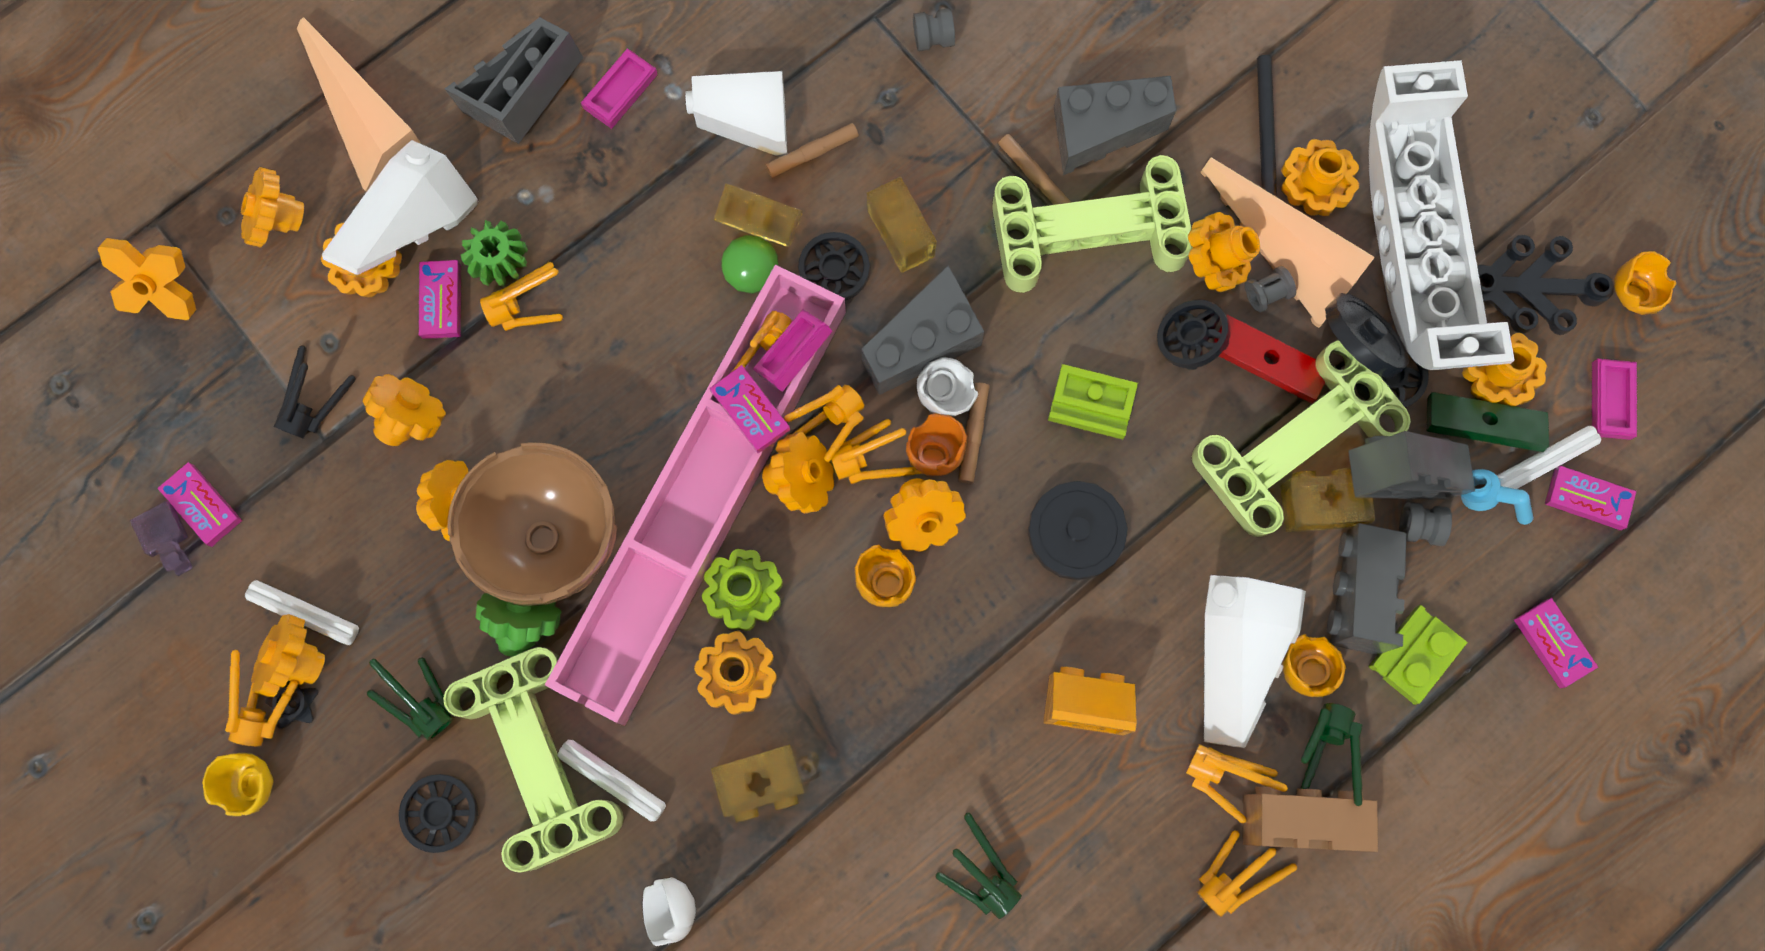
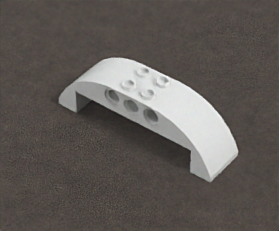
[1369,60,1515,370]

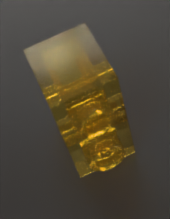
[867,176,937,273]
[714,183,803,246]
[1280,468,1375,532]
[711,744,806,823]

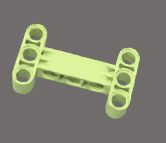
[992,155,1193,293]
[1192,340,1411,537]
[443,647,624,873]

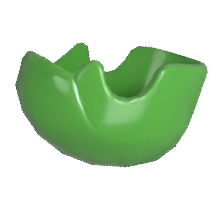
[721,235,778,294]

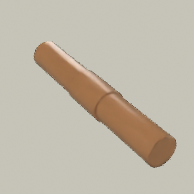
[765,123,859,178]
[998,134,1072,205]
[958,383,990,484]

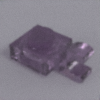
[130,501,193,576]

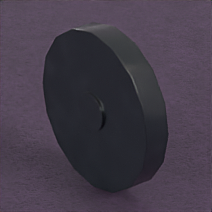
[1325,293,1409,378]
[1028,481,1128,580]

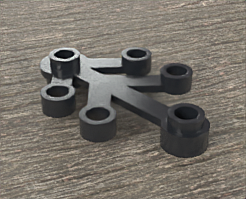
[1477,235,1614,335]

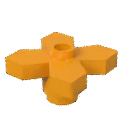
[98,238,196,320]

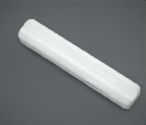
[1497,426,1601,489]
[245,580,359,645]
[557,739,666,822]

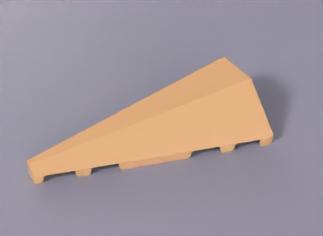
[297,17,421,192]
[1201,157,1375,328]

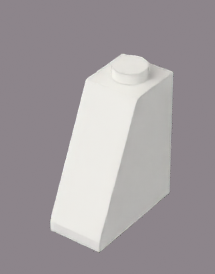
[686,71,787,157]

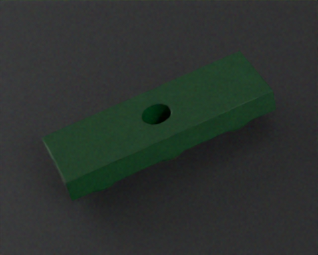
[1426,392,1549,452]

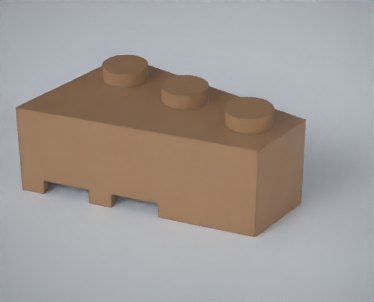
[1243,787,1378,852]

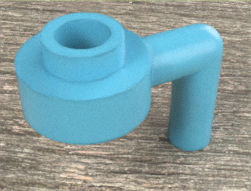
[1461,469,1534,525]

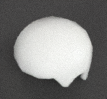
[917,357,978,416]
[643,877,696,946]

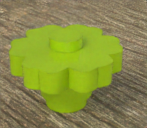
[702,549,783,631]

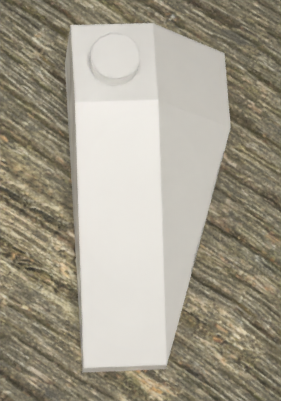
[322,140,478,275]
[1204,575,1306,748]

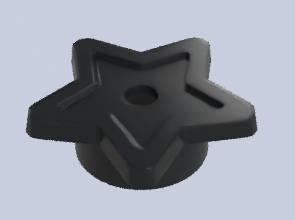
[265,681,318,729]

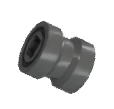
[913,8,955,51]
[1399,502,1452,546]

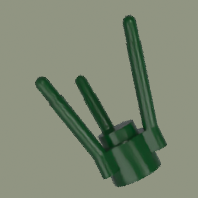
[367,657,453,741]
[1301,703,1363,806]
[935,813,1022,919]

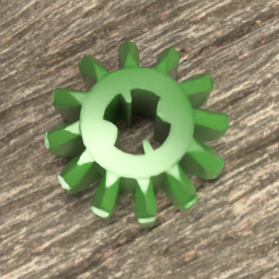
[461,220,528,286]

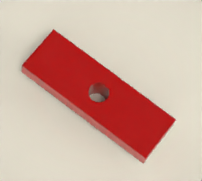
[1208,315,1325,404]

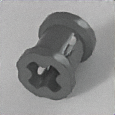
[1245,266,1296,313]

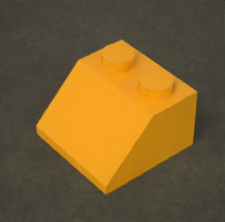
[1043,667,1137,736]

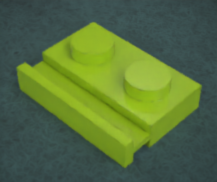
[1048,364,1138,440]
[1368,605,1468,705]

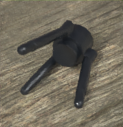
[273,345,356,439]

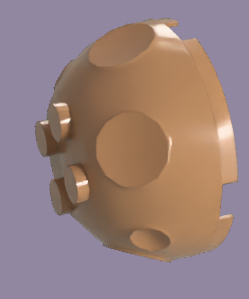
[448,443,617,606]

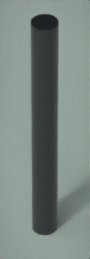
[1257,55,1277,197]

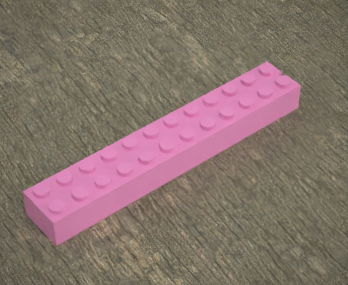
[545,265,846,726]

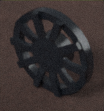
[399,774,478,853]

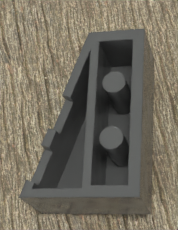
[445,17,583,144]
[1053,76,1176,176]
[861,265,984,395]
[1349,431,1475,500]
[1327,523,1407,655]

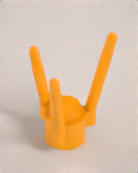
[480,262,563,331]
[731,311,792,384]
[775,385,864,462]
[831,419,923,484]
[225,650,298,747]
[1186,744,1288,823]
[1197,830,1297,917]

